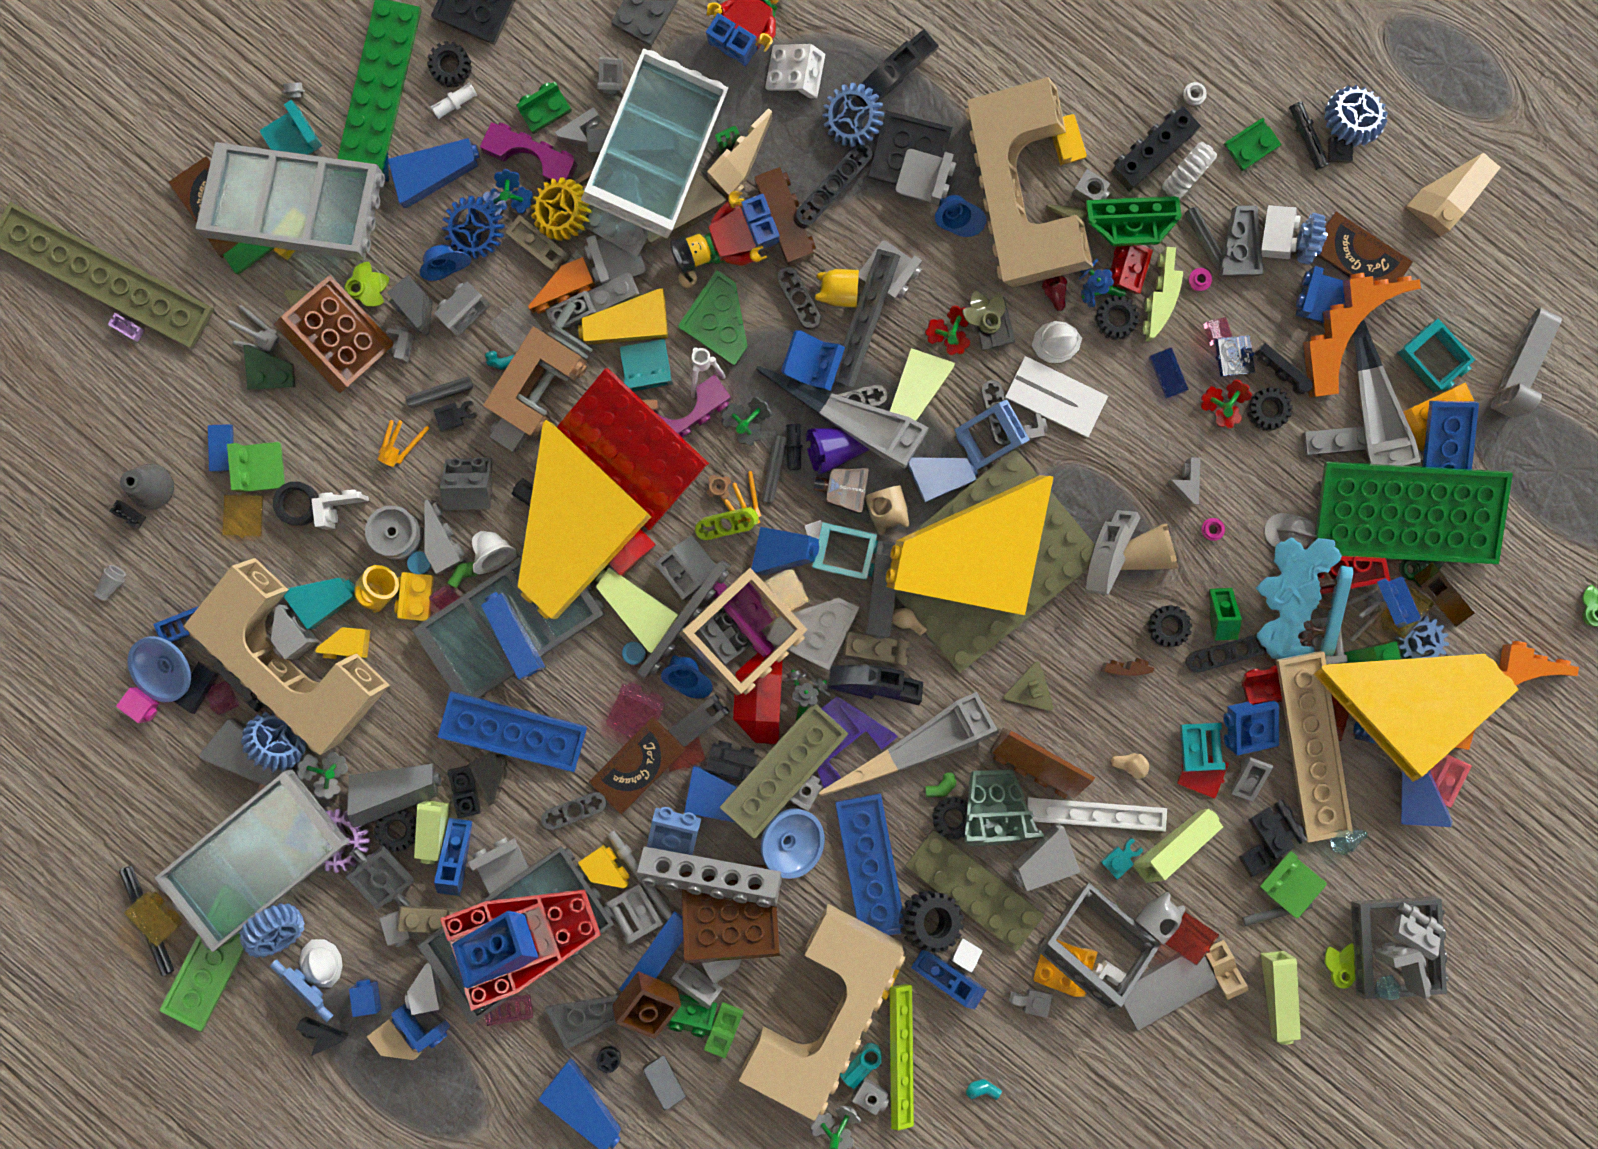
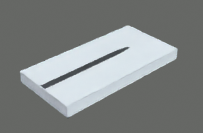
[1005,356,1108,438]

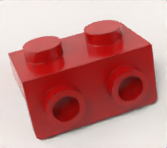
[1241,665,1283,705]

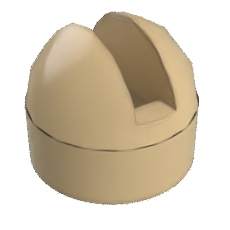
[678,271,697,288]

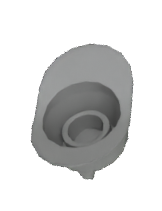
[1264,513,1316,550]

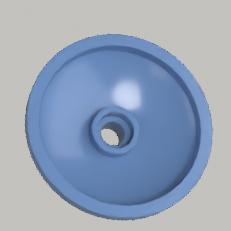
[128,636,191,702]
[761,809,825,879]

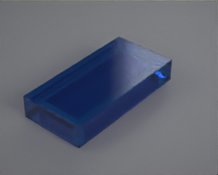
[1149,347,1189,399]

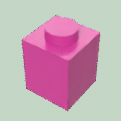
[116,687,160,723]

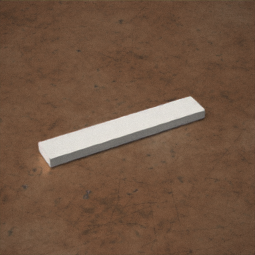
[1027,797,1167,832]

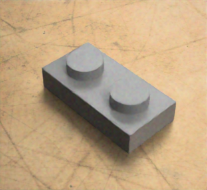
[671,962,723,1009]

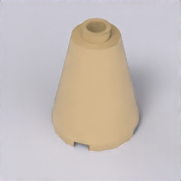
[1121,523,1178,570]

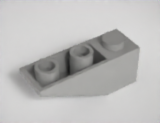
[424,499,465,575]

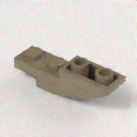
[396,906,464,933]

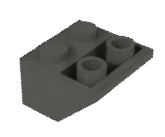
[387,275,433,336]
[440,458,493,510]
[654,535,716,600]
[683,609,753,675]

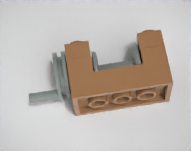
[483,301,593,439]

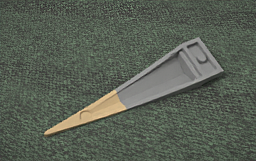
[819,692,998,796]

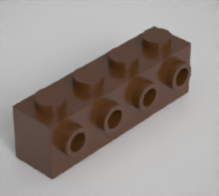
[754,167,816,267]

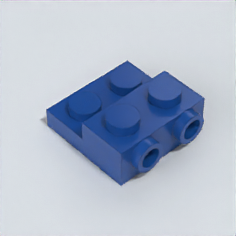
[1223,701,1279,756]

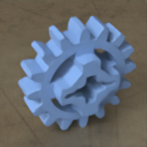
[1296,213,1327,265]
[1395,616,1449,659]

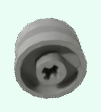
[365,506,422,560]

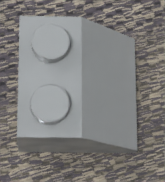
[434,281,490,337]
[271,605,319,659]

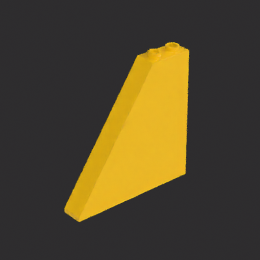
[518,420,651,620]
[885,475,1053,615]
[1313,654,1519,782]

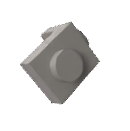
[597,57,623,94]

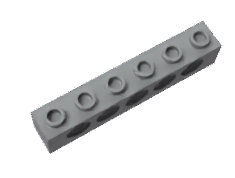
[637,847,782,907]

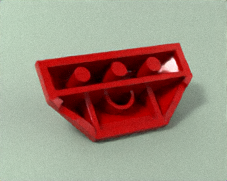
[733,651,783,744]

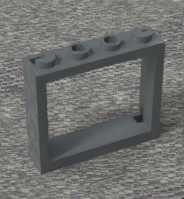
[1037,883,1161,1013]
[1351,896,1449,999]

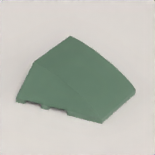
[964,770,1044,847]

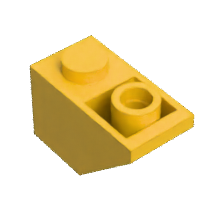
[316,627,371,659]
[578,844,630,888]

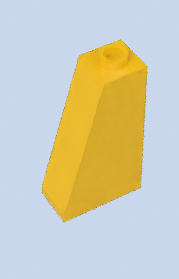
[578,288,668,345]

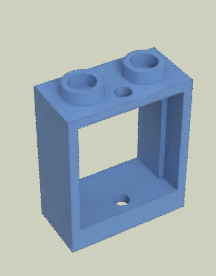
[954,400,1030,470]

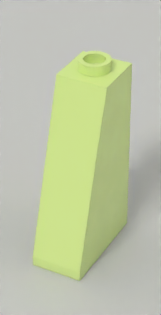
[890,348,955,421]
[596,568,679,653]
[1133,809,1223,883]
[1261,951,1301,1045]

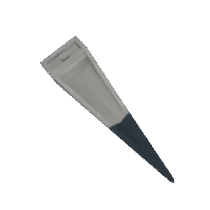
[1353,319,1421,466]
[756,366,929,469]

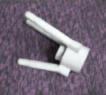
[691,348,726,398]

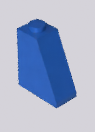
[751,527,820,576]
[1401,770,1453,827]

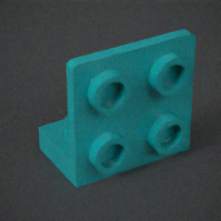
[260,100,323,169]
[620,339,673,392]

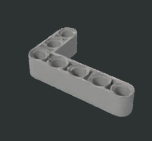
[1491,307,1562,418]

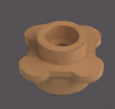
[707,475,731,499]

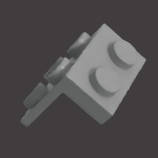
[896,149,956,205]
[584,235,646,285]
[858,241,922,303]
[468,837,534,900]
[1374,942,1431,999]

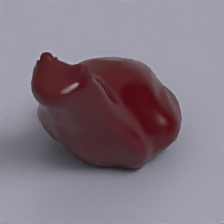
[1042,275,1067,311]

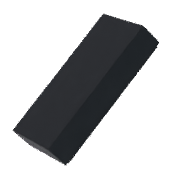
[174,662,219,714]

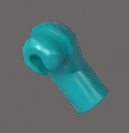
[485,351,514,370]
[966,1079,1002,1100]

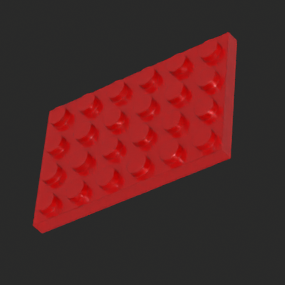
[557,368,709,531]

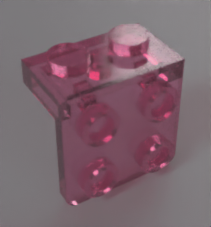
[606,681,667,738]

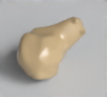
[892,608,927,636]
[1111,753,1149,779]

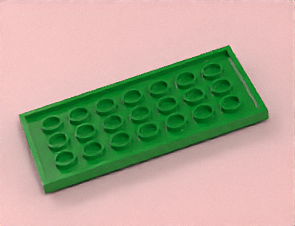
[1314,461,1513,564]

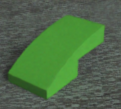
[704,1002,744,1058]

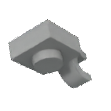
[1009,988,1052,1018]

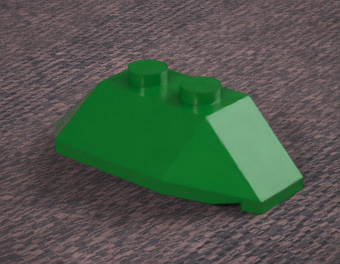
[1086,196,1182,246]

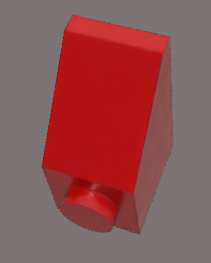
[609,529,656,576]

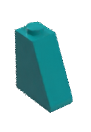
[283,578,356,630]

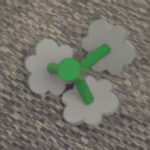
[297,752,348,800]
[810,1106,861,1149]

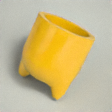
[815,269,859,308]
[354,565,399,613]

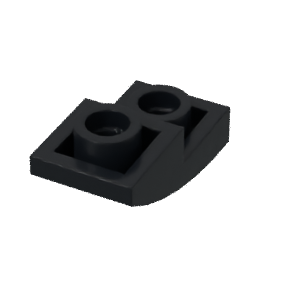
[447,765,481,818]

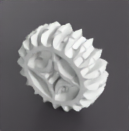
[1162,142,1217,200]

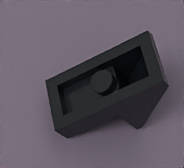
[296,1016,349,1056]

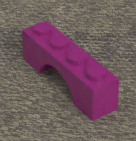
[480,122,578,183]
[657,375,731,438]

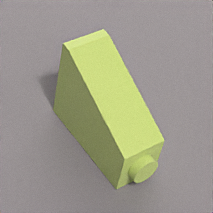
[414,800,450,864]

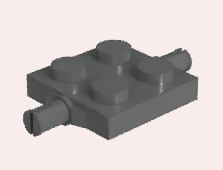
[346,846,414,910]

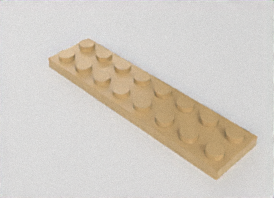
[1276,651,1353,843]

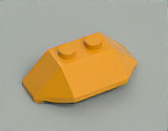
[1403,382,1474,452]

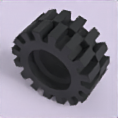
[427,41,472,87]
[1095,296,1139,340]
[1247,387,1293,431]
[1147,605,1192,647]
[932,796,968,840]
[374,809,416,852]

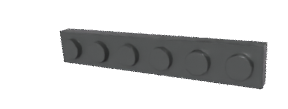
[834,249,901,387]
[637,560,731,678]

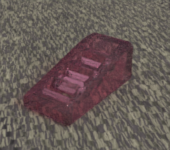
[484,994,533,1026]

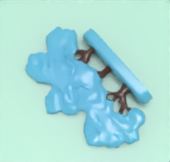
[1256,538,1353,659]

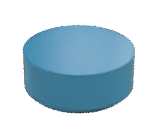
[407,551,431,574]
[622,642,646,665]

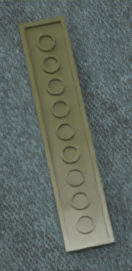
[0,202,214,349]

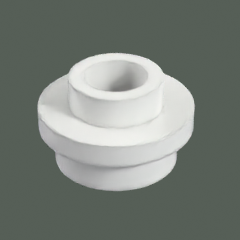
[1183,82,1207,106]

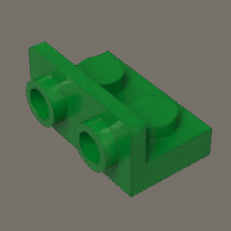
[516,82,572,134]
[666,994,718,1038]

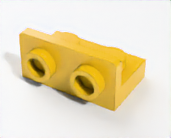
[394,572,434,621]

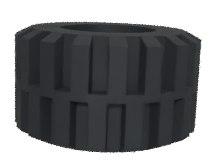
[899,891,964,953]

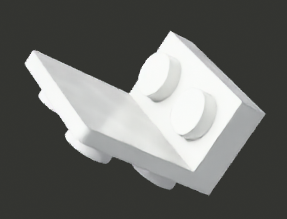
[765,44,825,98]
[312,490,369,530]

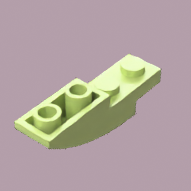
[1143,247,1183,342]

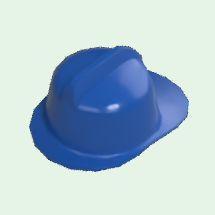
[935,195,986,237]
[419,245,471,281]
[661,655,713,699]

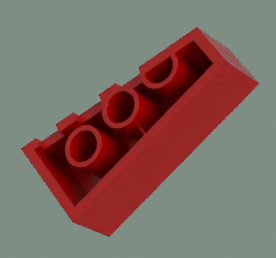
[1317,556,1391,595]

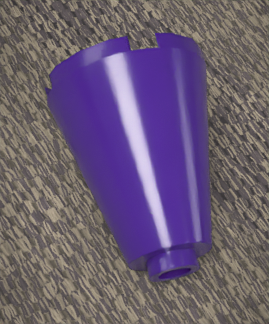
[806,428,869,474]

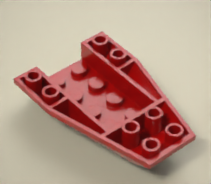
[440,890,601,1011]

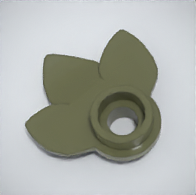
[962,291,1005,334]

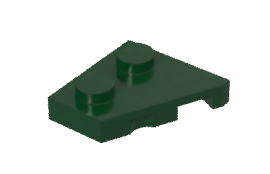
[243,345,296,389]

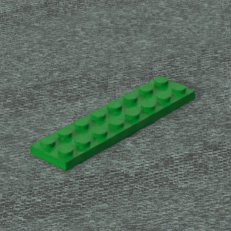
[334,0,422,182]

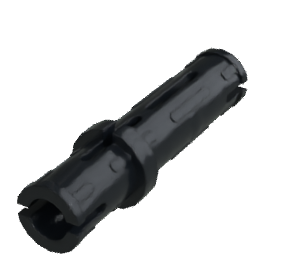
[1289,101,1330,170]

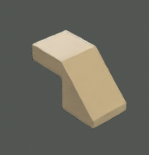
[1203,940,1249,1000]

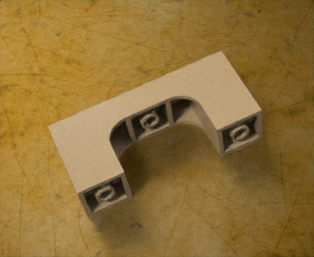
[965,77,1093,288]
[184,558,390,755]
[739,904,905,1121]

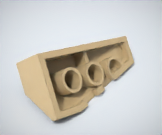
[707,108,772,200]
[1406,153,1501,237]

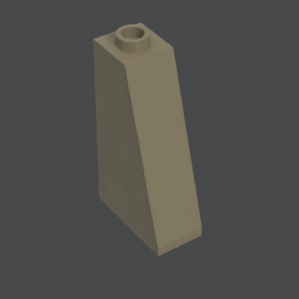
[644,171,726,247]

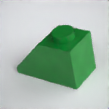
[1209,588,1242,641]
[1344,641,1401,663]

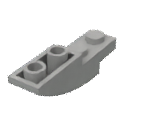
[546,272,639,331]
[1086,510,1140,595]

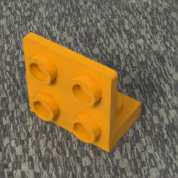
[1033,937,1098,997]

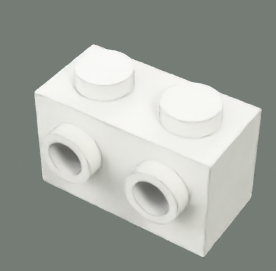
[1262,205,1301,259]

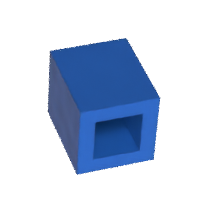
[349,979,381,1017]

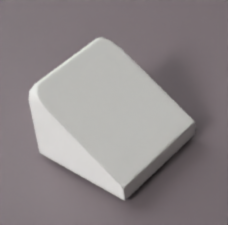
[951,938,983,973]

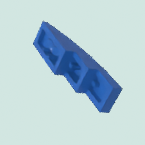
[619,911,684,991]

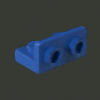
[1377,577,1421,628]

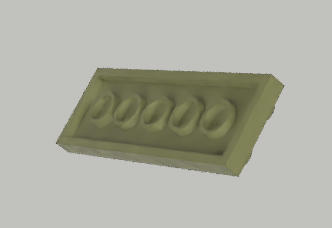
[719,704,849,839]
[905,829,1044,952]

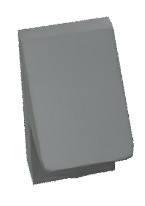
[555,107,601,148]
[1168,457,1200,506]
[1232,758,1273,802]

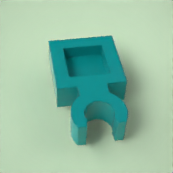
[1100,838,1143,880]

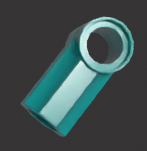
[839,1043,882,1089]

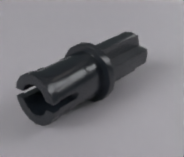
[785,424,803,470]

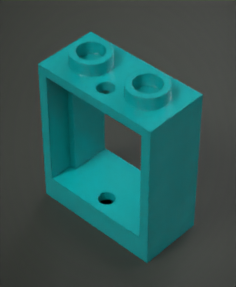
[1397,318,1476,393]
[812,522,878,581]

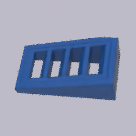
[153,606,198,643]

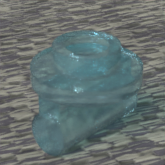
[1375,974,1400,1000]

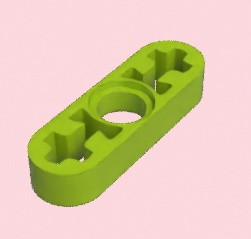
[695,507,759,540]

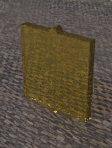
[222,493,263,538]
[761,568,809,618]

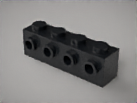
[1111,106,1201,192]

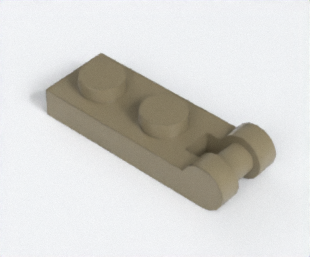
[505,215,570,274]
[843,632,910,665]

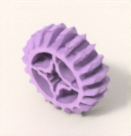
[305,809,370,873]

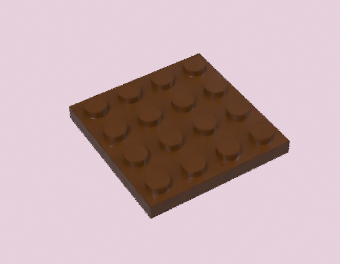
[681,864,780,964]

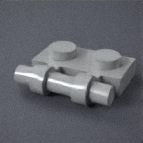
[1393,902,1443,960]

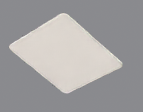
[805,520,822,539]

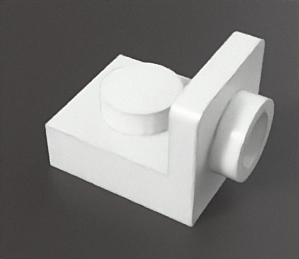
[1092,959,1126,986]

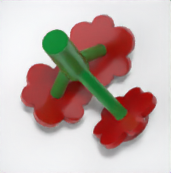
[925,305,970,355]
[1201,380,1252,429]

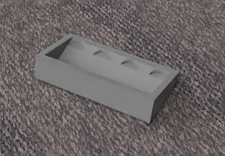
[1114,944,1218,1030]

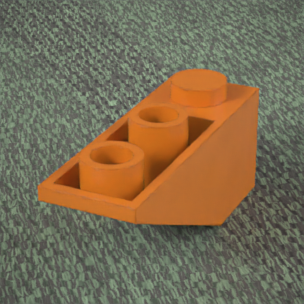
[528,257,596,314]

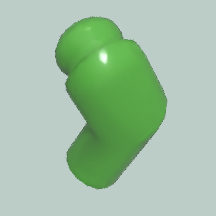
[447,562,478,588]
[925,772,957,798]

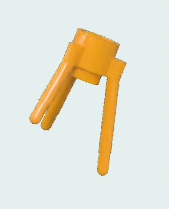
[377,420,429,467]
[721,471,762,524]

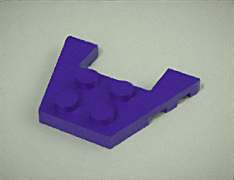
[817,696,898,788]

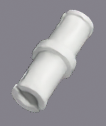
[430,82,477,119]

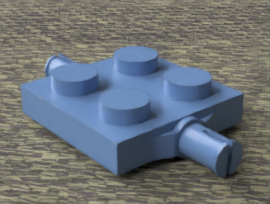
[269,959,334,1023]

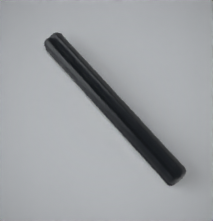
[119,866,174,976]

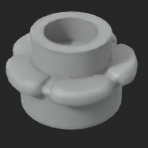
[282,83,305,98]

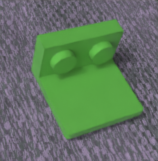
[227,442,285,493]
[1260,851,1327,918]

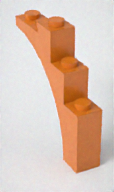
[1303,273,1421,397]
[1455,641,1579,750]

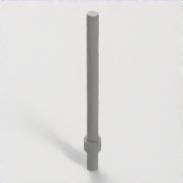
[607,830,684,944]

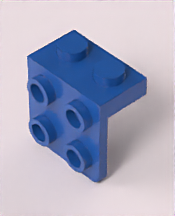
[1296,266,1345,323]
[781,330,845,391]
[391,1004,451,1053]

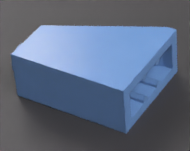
[907,457,978,503]

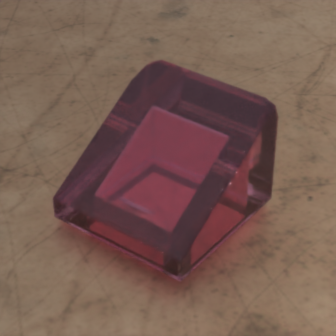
[1204,317,1233,346]
[429,584,460,610]
[207,680,239,715]

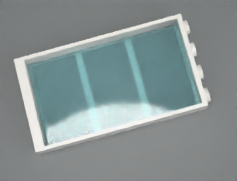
[581,48,728,239]

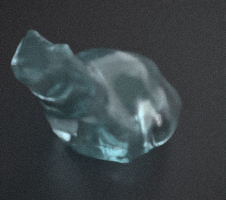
[1330,829,1368,855]

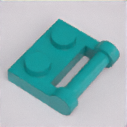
[1180,723,1226,772]

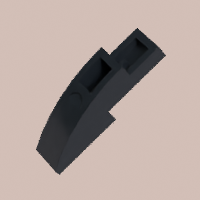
[856,29,939,106]
[828,665,924,706]

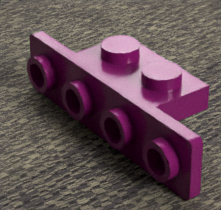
[713,582,777,657]

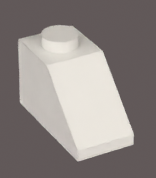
[405,962,444,1015]

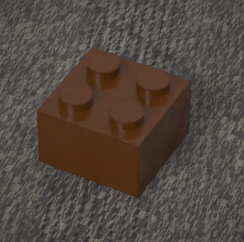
[612,971,681,1039]

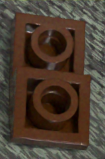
[1101,658,1154,676]

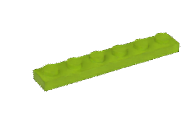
[889,984,914,1131]

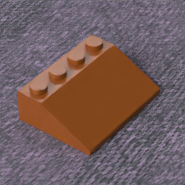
[274,275,394,394]
[990,728,1095,799]

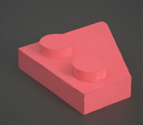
[1430,754,1472,808]

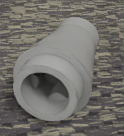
[94,565,126,601]

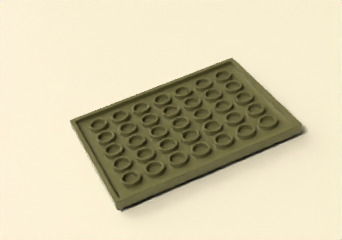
[874,449,1095,673]

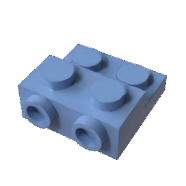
[647,807,701,855]

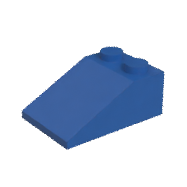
[452,911,539,988]

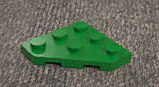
[678,270,748,366]

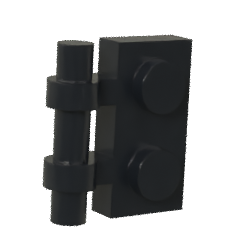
[1248,799,1308,860]

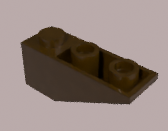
[1413,562,1475,627]

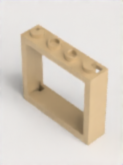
[679,568,808,695]

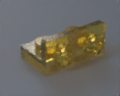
[1380,586,1434,639]
[124,891,182,947]

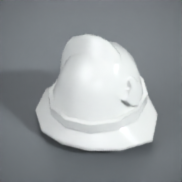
[1032,321,1082,363]
[472,531,517,575]
[299,939,343,988]

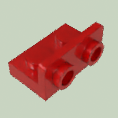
[1109,245,1153,294]

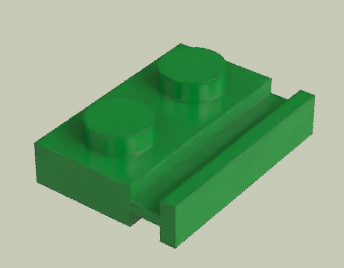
[1223,118,1282,171]

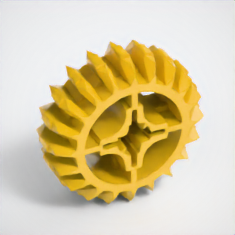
[530,177,592,241]

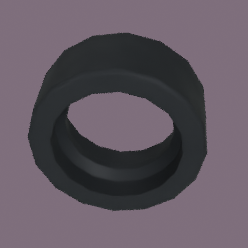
[273,482,319,526]

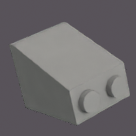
[1012,823,1080,891]

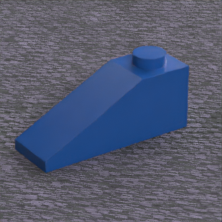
[434,818,472,896]
[911,950,987,1010]

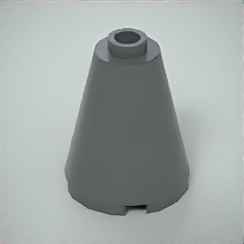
[120,464,174,509]

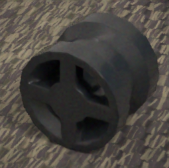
[596,1045,621,1073]

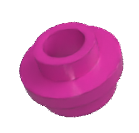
[1188,268,1212,291]
[1201,518,1225,541]

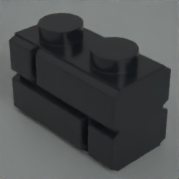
[706,740,758,781]

